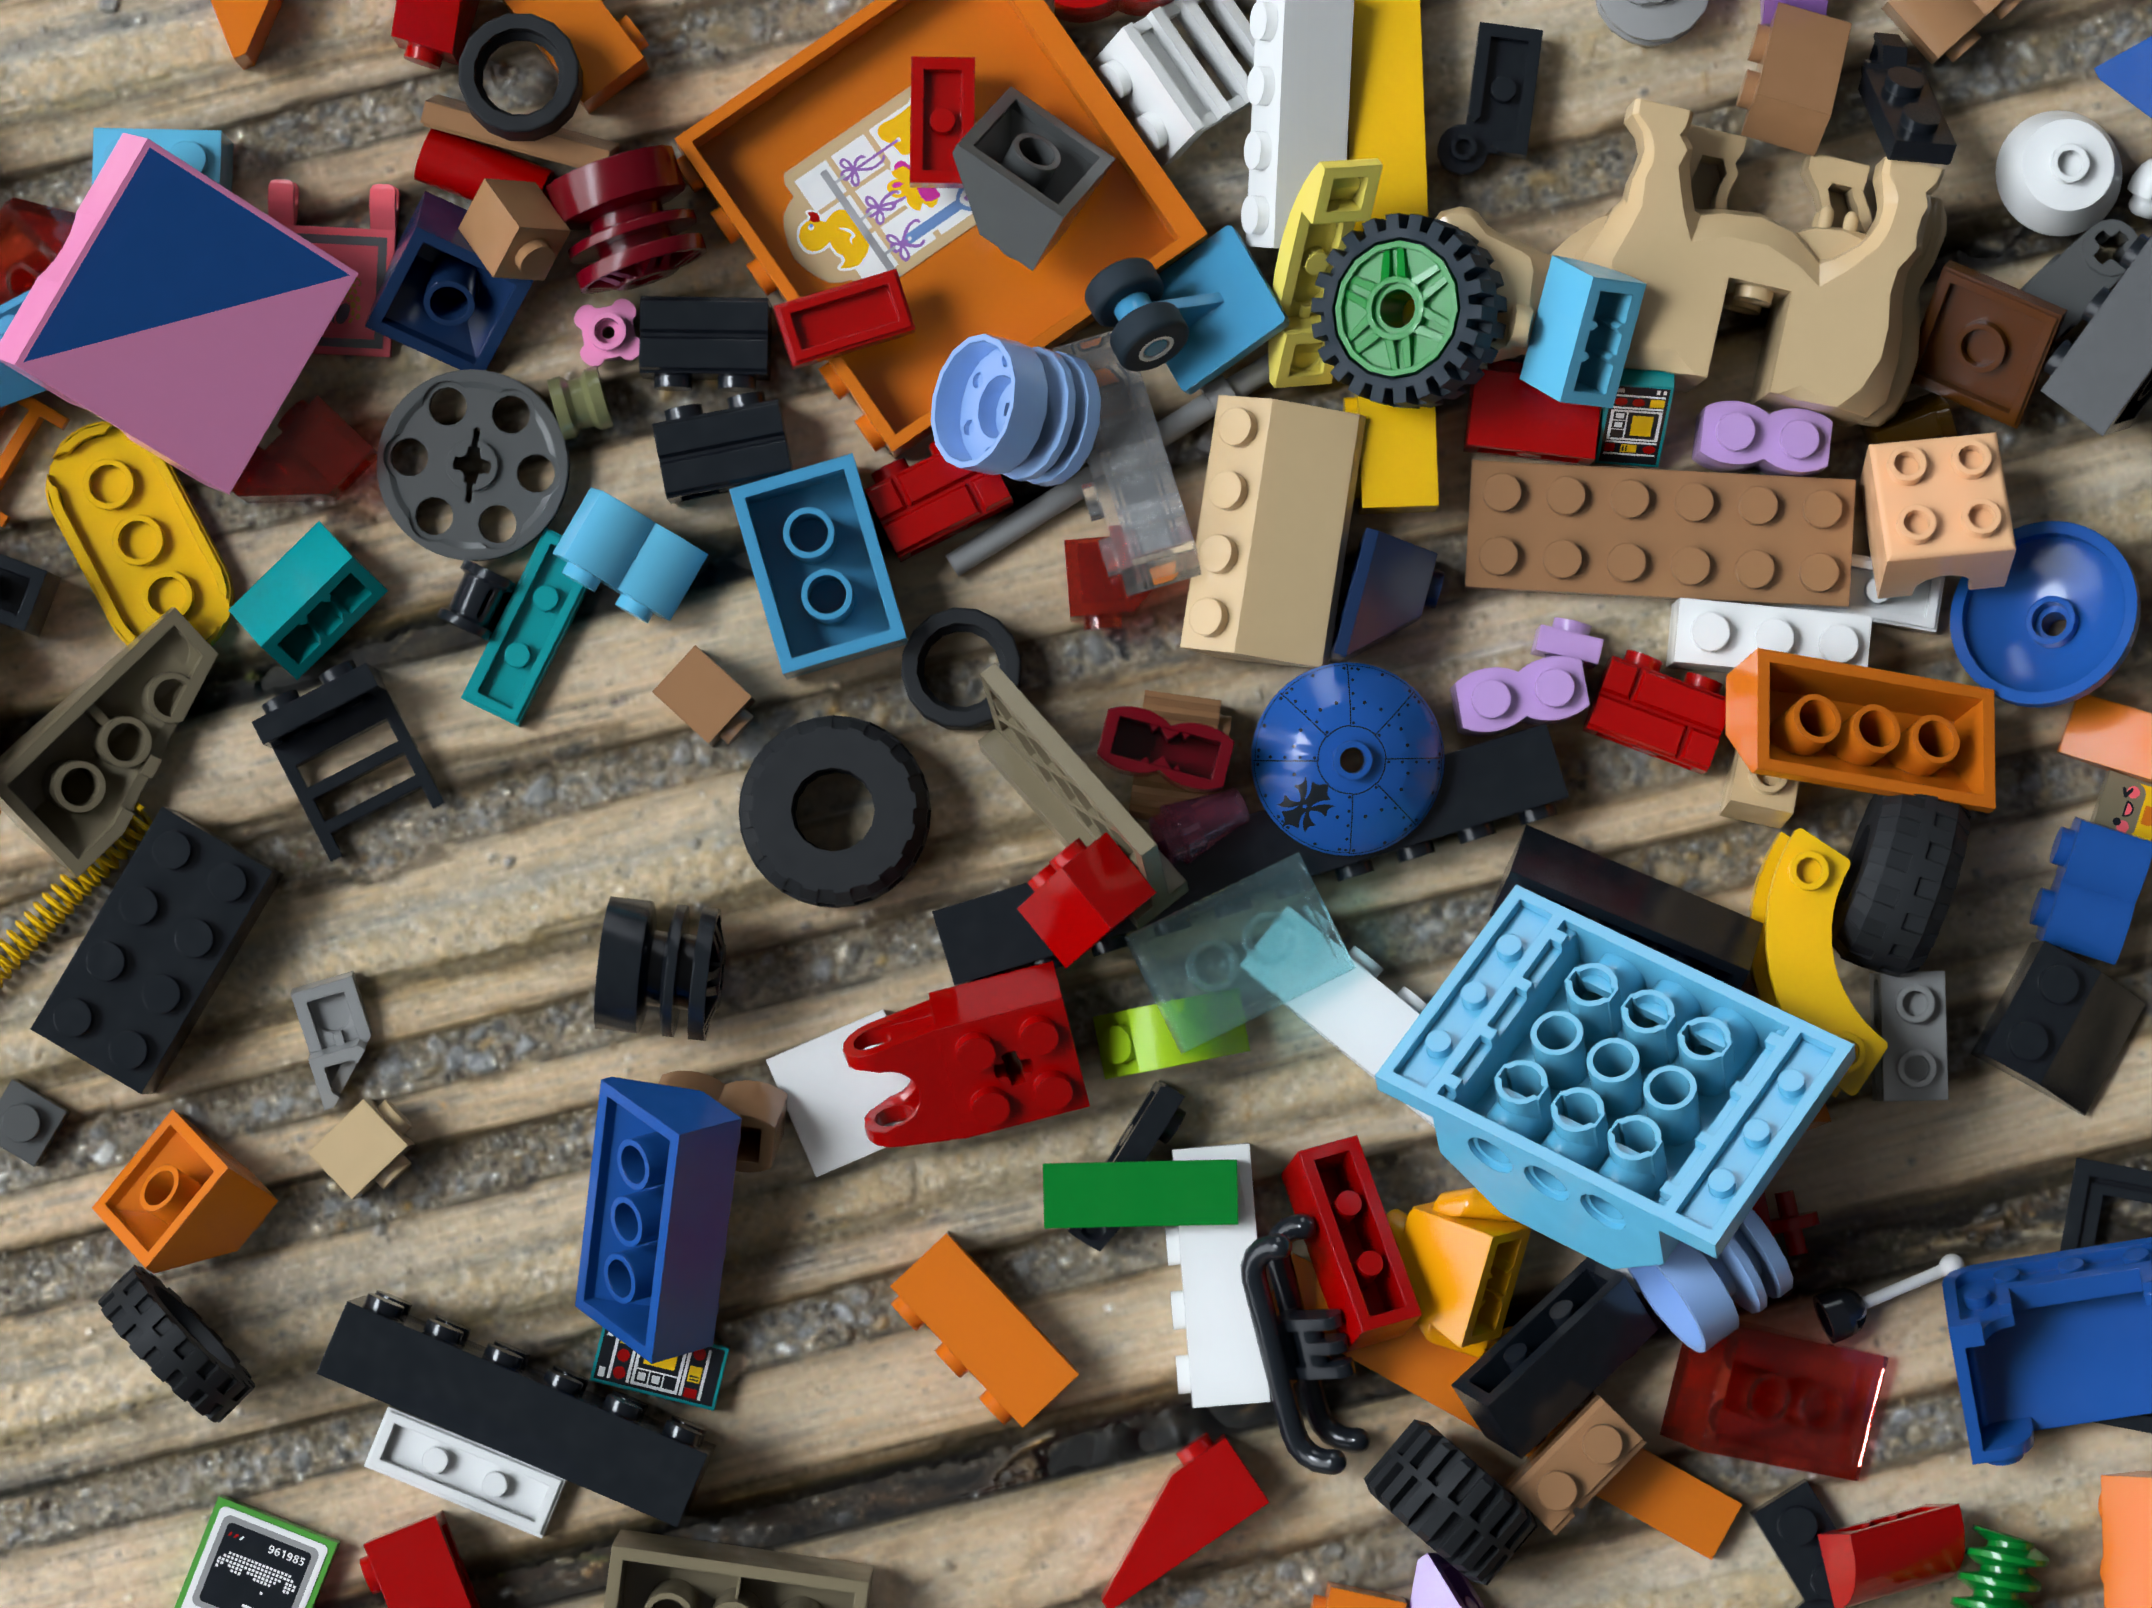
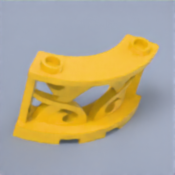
[1749,828,1888,1098]

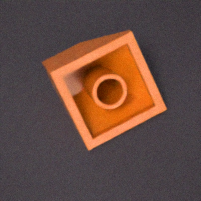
[92,1109,279,1274]

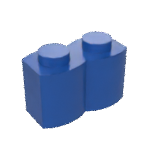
[2030,817,2152,965]

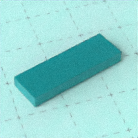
[461,527,588,727]

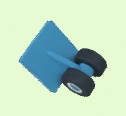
[1085,225,1290,395]

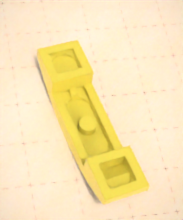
[1268,158,1383,388]

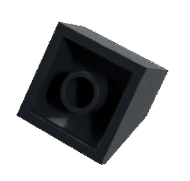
[1971,941,2145,1116]

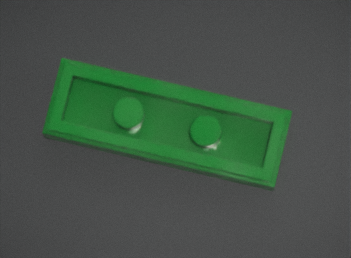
[1043,1159,1238,1229]

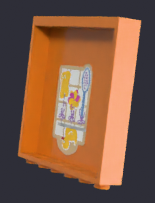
[674,0,1208,459]

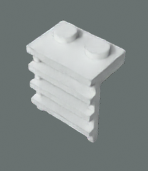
[1090,0,1255,168]

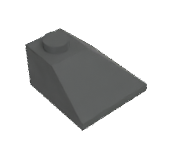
[952,86,1116,271]

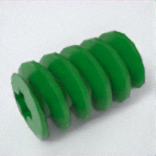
[1950,1524,2050,1608]

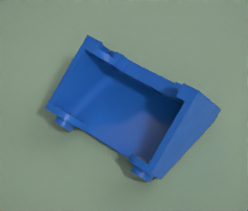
[1942,1237,2152,1466]

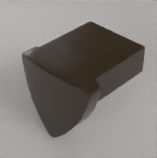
[1860,393,1959,445]

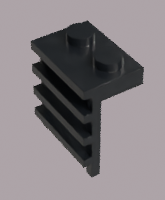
[252,659,446,862]

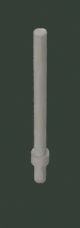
[945,353,1269,577]

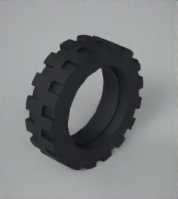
[98,1265,255,1423]

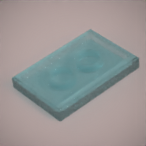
[1124,852,1356,1054]

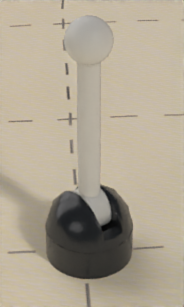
[1813,1254,1965,1344]

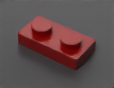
[910,56,975,189]

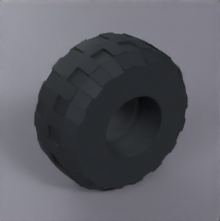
[739,715,931,908]
[1832,783,1971,977]

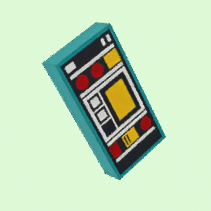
[1595,369,1674,467]
[589,1327,731,1411]

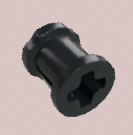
[437,559,516,641]

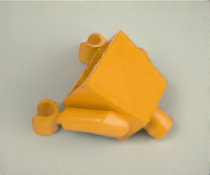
[1386,1187,1531,1358]

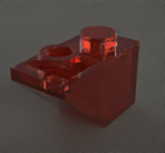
[232,395,377,503]

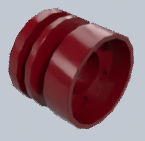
[546,145,707,294]

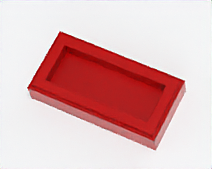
[774,269,916,370]

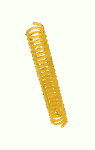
[0,802,152,988]

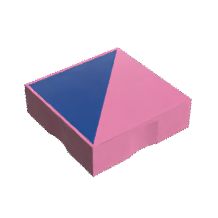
[0,133,359,494]

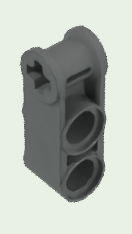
[2020,219,2138,346]

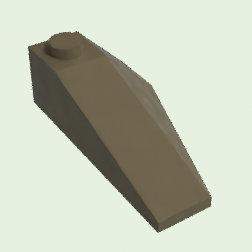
[0,607,218,878]

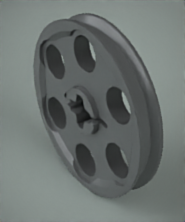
[376,369,570,561]

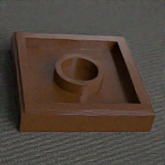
[1911,260,2068,429]

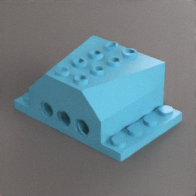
[1375,884,1856,1269]

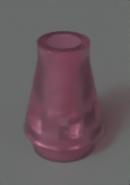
[1149,787,1250,864]

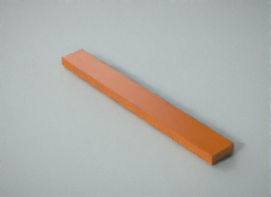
[1271,1252,1742,1560]

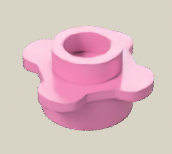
[574,298,640,367]

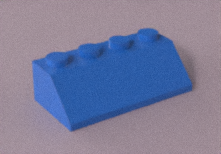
[575,1077,742,1364]

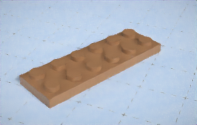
[1465,460,1856,609]

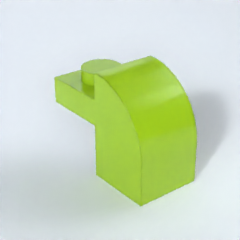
[1093,988,1251,1080]

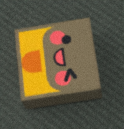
[2090,770,2152,841]

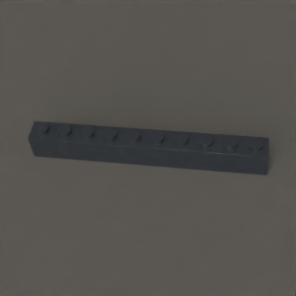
[932,723,1569,986]

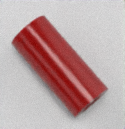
[414,128,554,201]

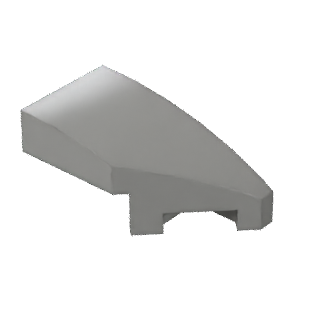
[291,971,372,1110]

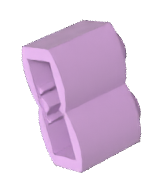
[1692,401,1833,477]
[1450,656,1590,737]

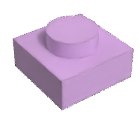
[1530,617,1604,669]

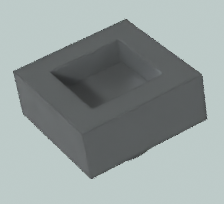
[0,1079,71,1167]

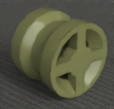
[547,366,614,441]

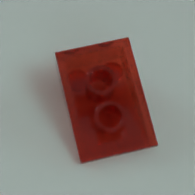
[1660,1320,1889,1482]

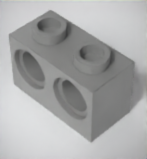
[1869,971,1949,1101]

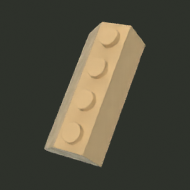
[1180,395,1366,668]

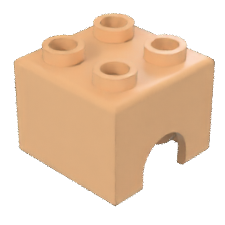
[1859,432,2016,599]

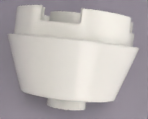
[1995,110,2122,236]

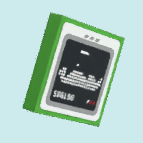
[174,1495,341,1608]

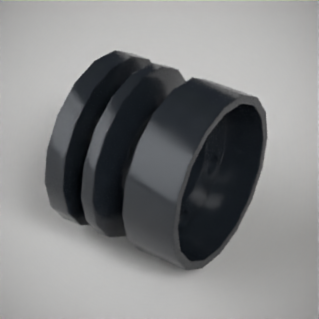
[594,896,726,1041]

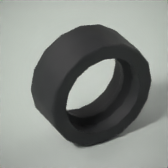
[459,14,583,141]
[901,608,1022,731]

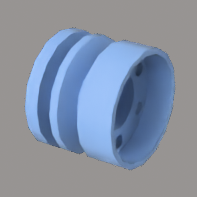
[931,334,1101,487]
[1627,1209,1793,1353]

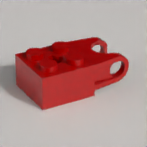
[842,961,1090,1147]

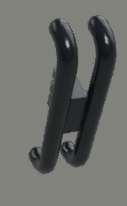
[1240,1213,1371,1475]

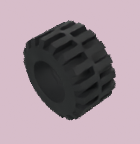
[1364,1419,1538,1585]

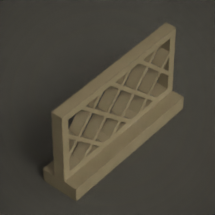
[978,663,1189,930]

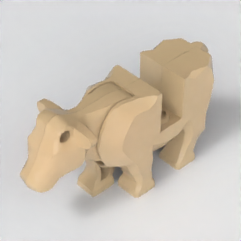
[1436,99,1947,427]

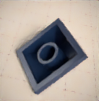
[365,191,534,370]
[1329,528,1445,663]

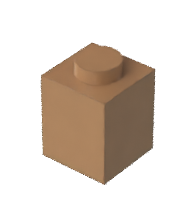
[458,178,571,281]
[652,645,755,747]

